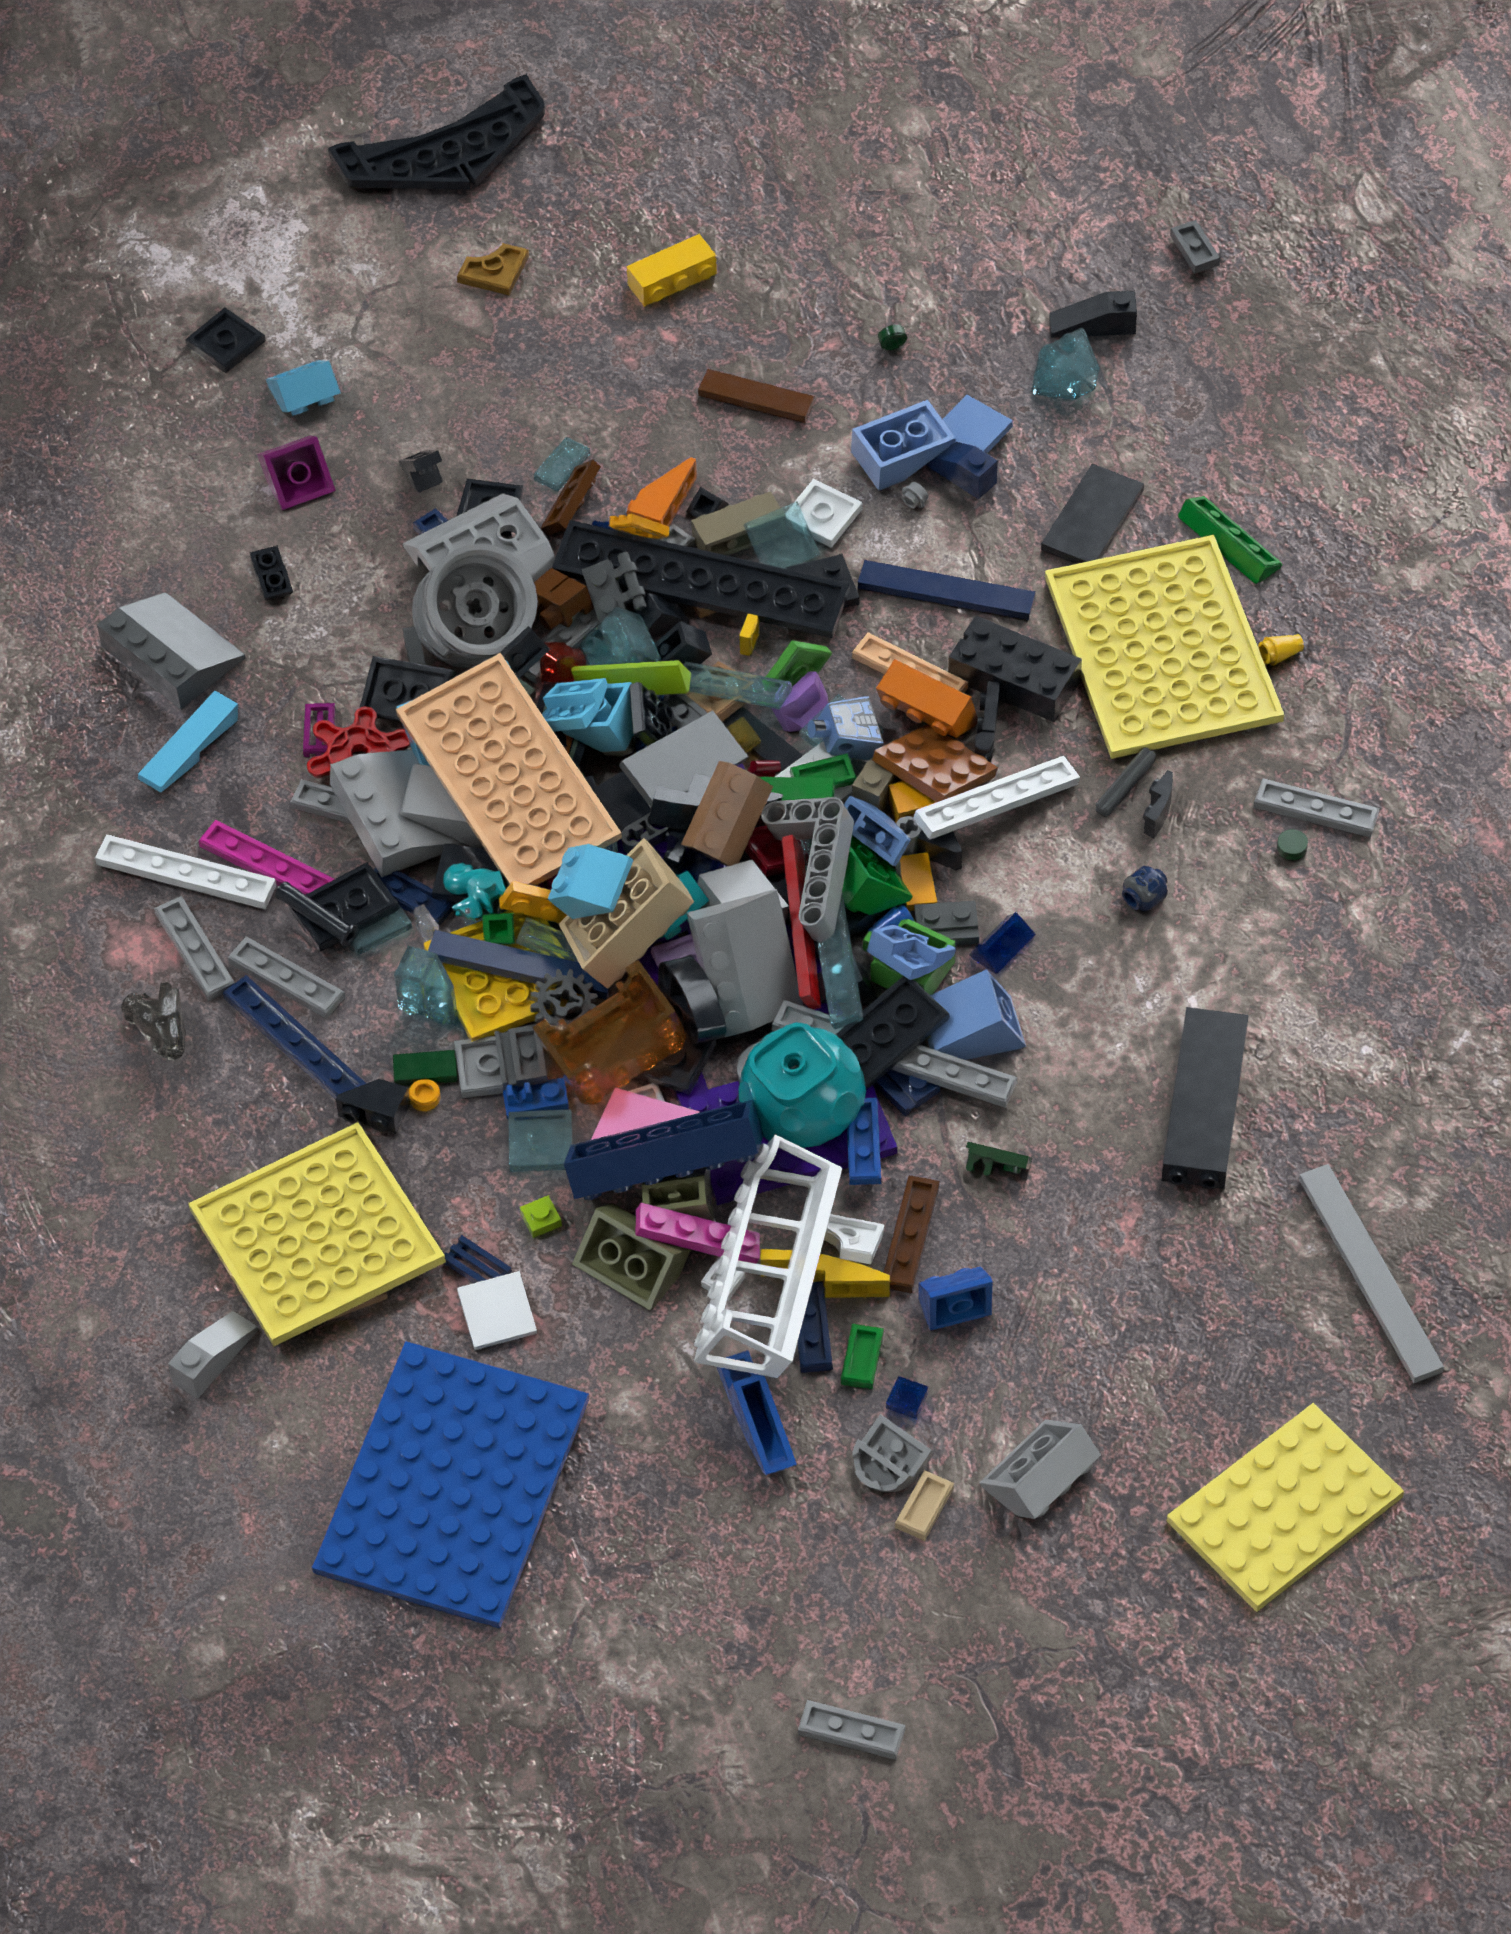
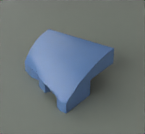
[867,925,956,980]

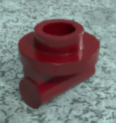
[747,760,781,777]

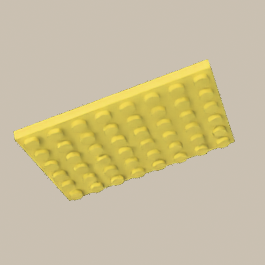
[1045,535,1284,759]

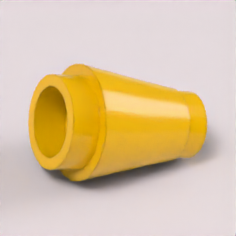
[1258,634,1304,666]

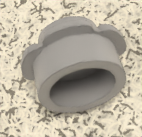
[902,482,929,509]

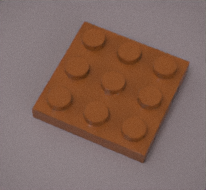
[872,724,998,802]

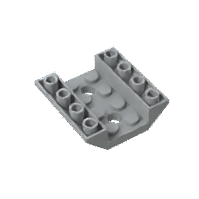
[403,494,555,630]

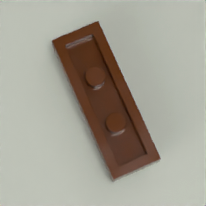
[540,459,601,536]

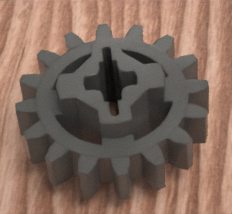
[530,969,598,1037]

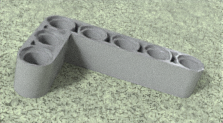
[761,797,854,942]

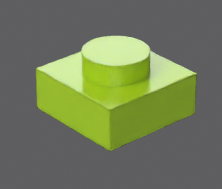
[519,1195,562,1238]

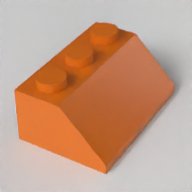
[876,659,978,738]

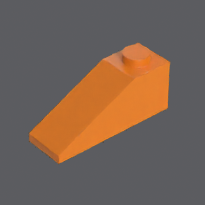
[627,457,697,526]

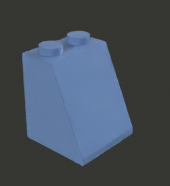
[928,969,1026,1060]

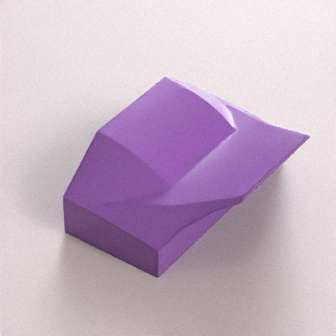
[771,671,828,733]

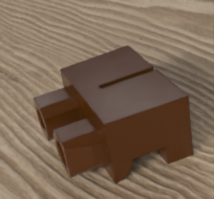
[534,568,594,631]

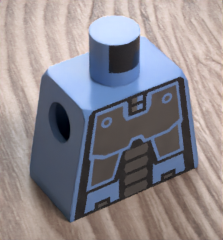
[808,696,884,760]

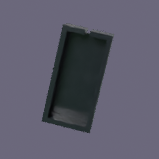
[948,616,1082,722]

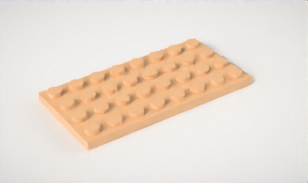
[396,653,622,886]

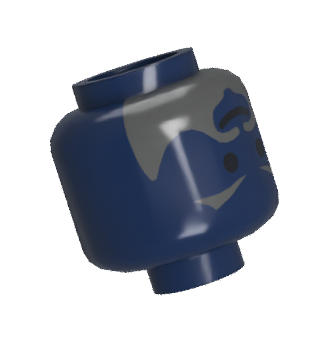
[1122,866,1168,911]

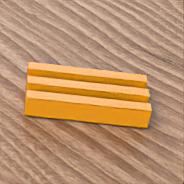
[609,514,669,539]

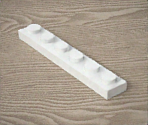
[913,756,1080,840]
[95,835,277,909]

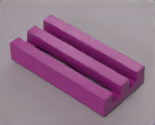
[303,703,336,757]

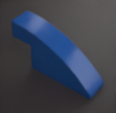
[716,1350,797,1476]

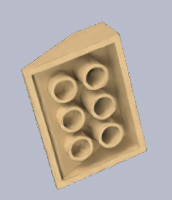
[559,838,694,989]

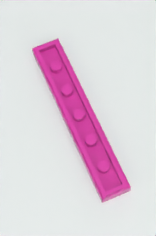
[198,820,334,895]

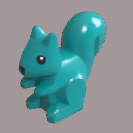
[443,863,507,921]

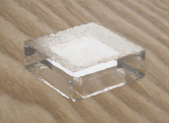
[414,904,439,941]

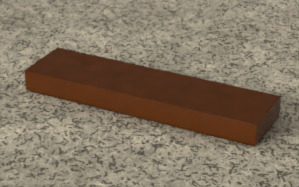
[698,369,815,423]
[883,1175,940,1293]

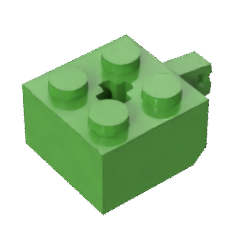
[863,919,955,995]

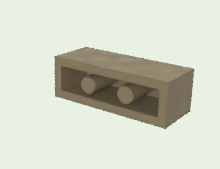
[691,491,786,556]

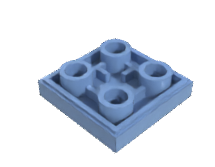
[942,395,1013,453]

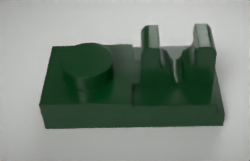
[966,1142,1033,1176]

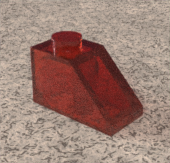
[540,642,586,683]

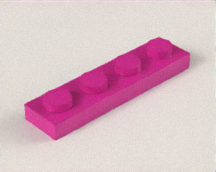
[635,1203,760,1264]

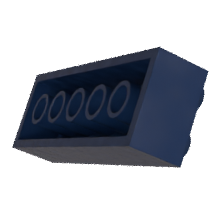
[564,1099,763,1200]

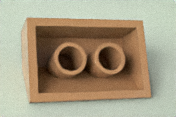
[681,761,773,867]

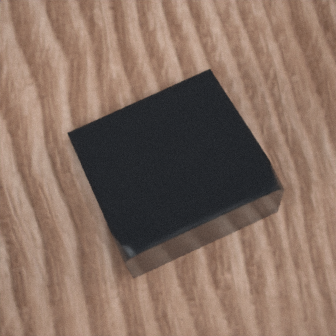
[686,487,729,518]

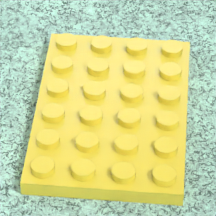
[1167,1403,1404,1612]

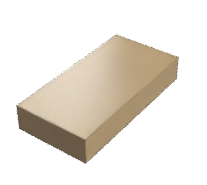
[895,1470,954,1541]

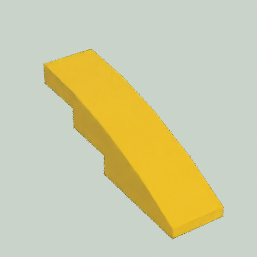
[760,1249,890,1298]

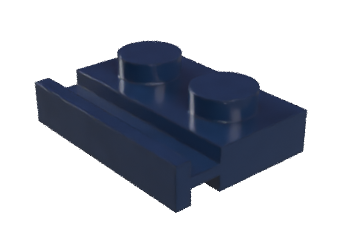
[873,1070,940,1117]

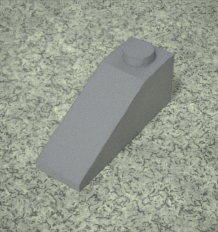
[168,1311,259,1399]

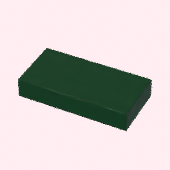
[393,1050,457,1086]

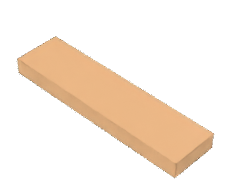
[852,633,968,693]

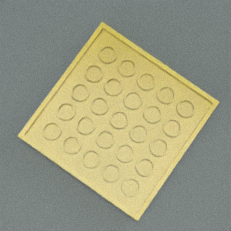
[188,1122,446,1346]

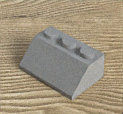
[979,1419,1101,1519]

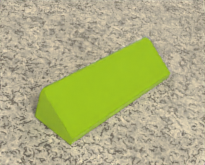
[571,660,691,695]

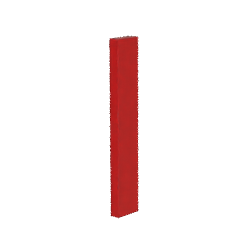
[782,834,821,1010]

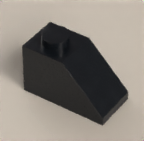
[641,621,712,672]

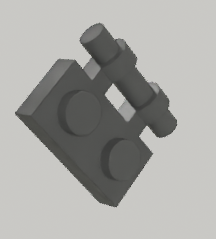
[582,552,646,626]

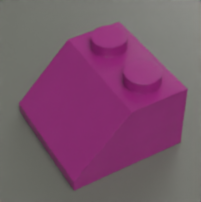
[257,435,336,510]

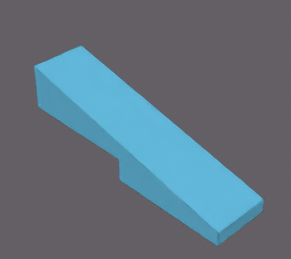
[138,691,238,792]

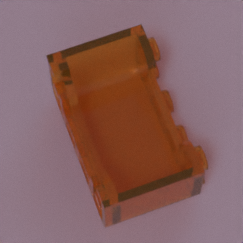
[532,960,686,1105]

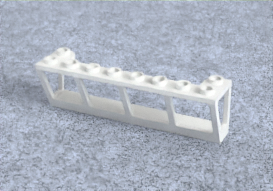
[694,1135,842,1378]

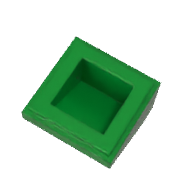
[482,913,515,945]

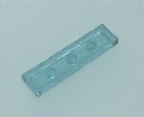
[684,662,792,709]

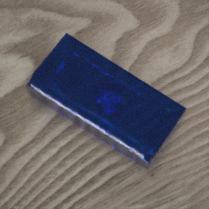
[969,912,1036,974]

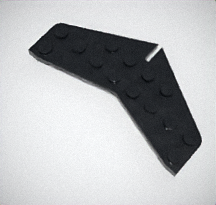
[328,74,545,189]

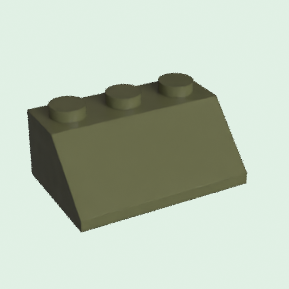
[572,1203,691,1310]

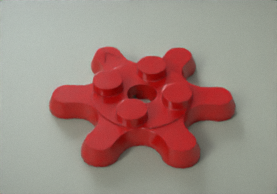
[307,706,410,778]

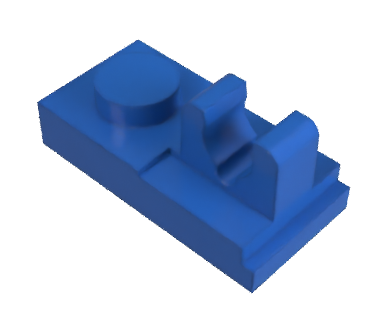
[503,1078,569,1119]

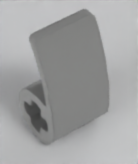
[893,816,922,878]

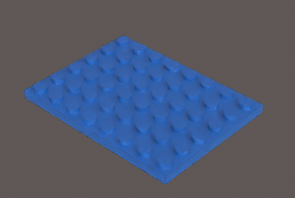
[312,1341,589,1628]

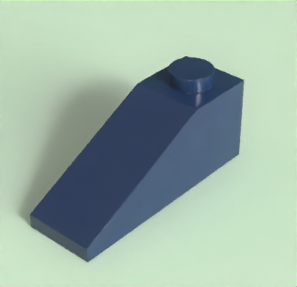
[926,442,998,500]

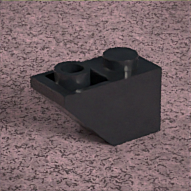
[336,1079,411,1134]

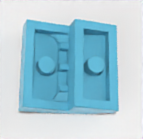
[542,678,608,732]

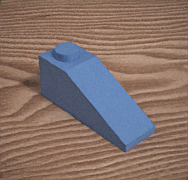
[844,796,911,866]

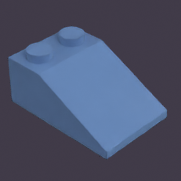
[851,400,956,491]

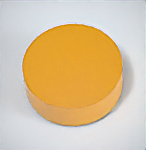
[409,1079,441,1111]

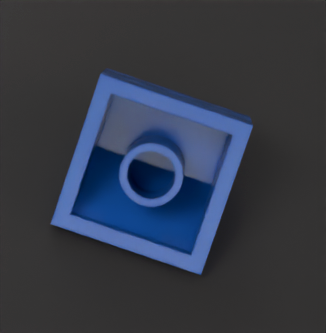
[919,1267,993,1331]

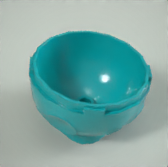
[739,1022,866,1149]

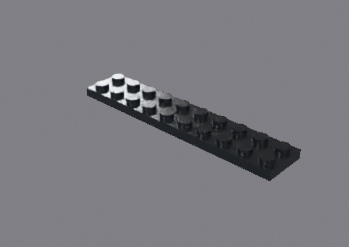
[552,520,850,638]

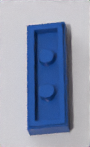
[847,1098,881,1185]

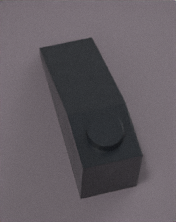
[1049,290,1137,338]

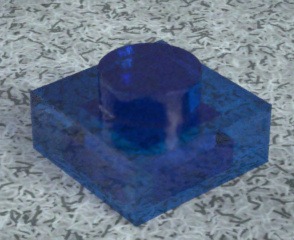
[886,1376,929,1419]

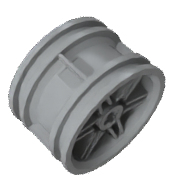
[412,544,538,668]

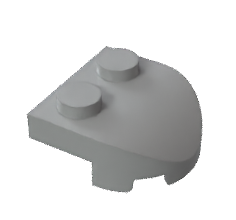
[852,1414,935,1492]

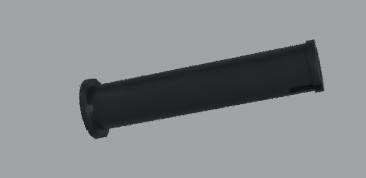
[275,881,359,947]

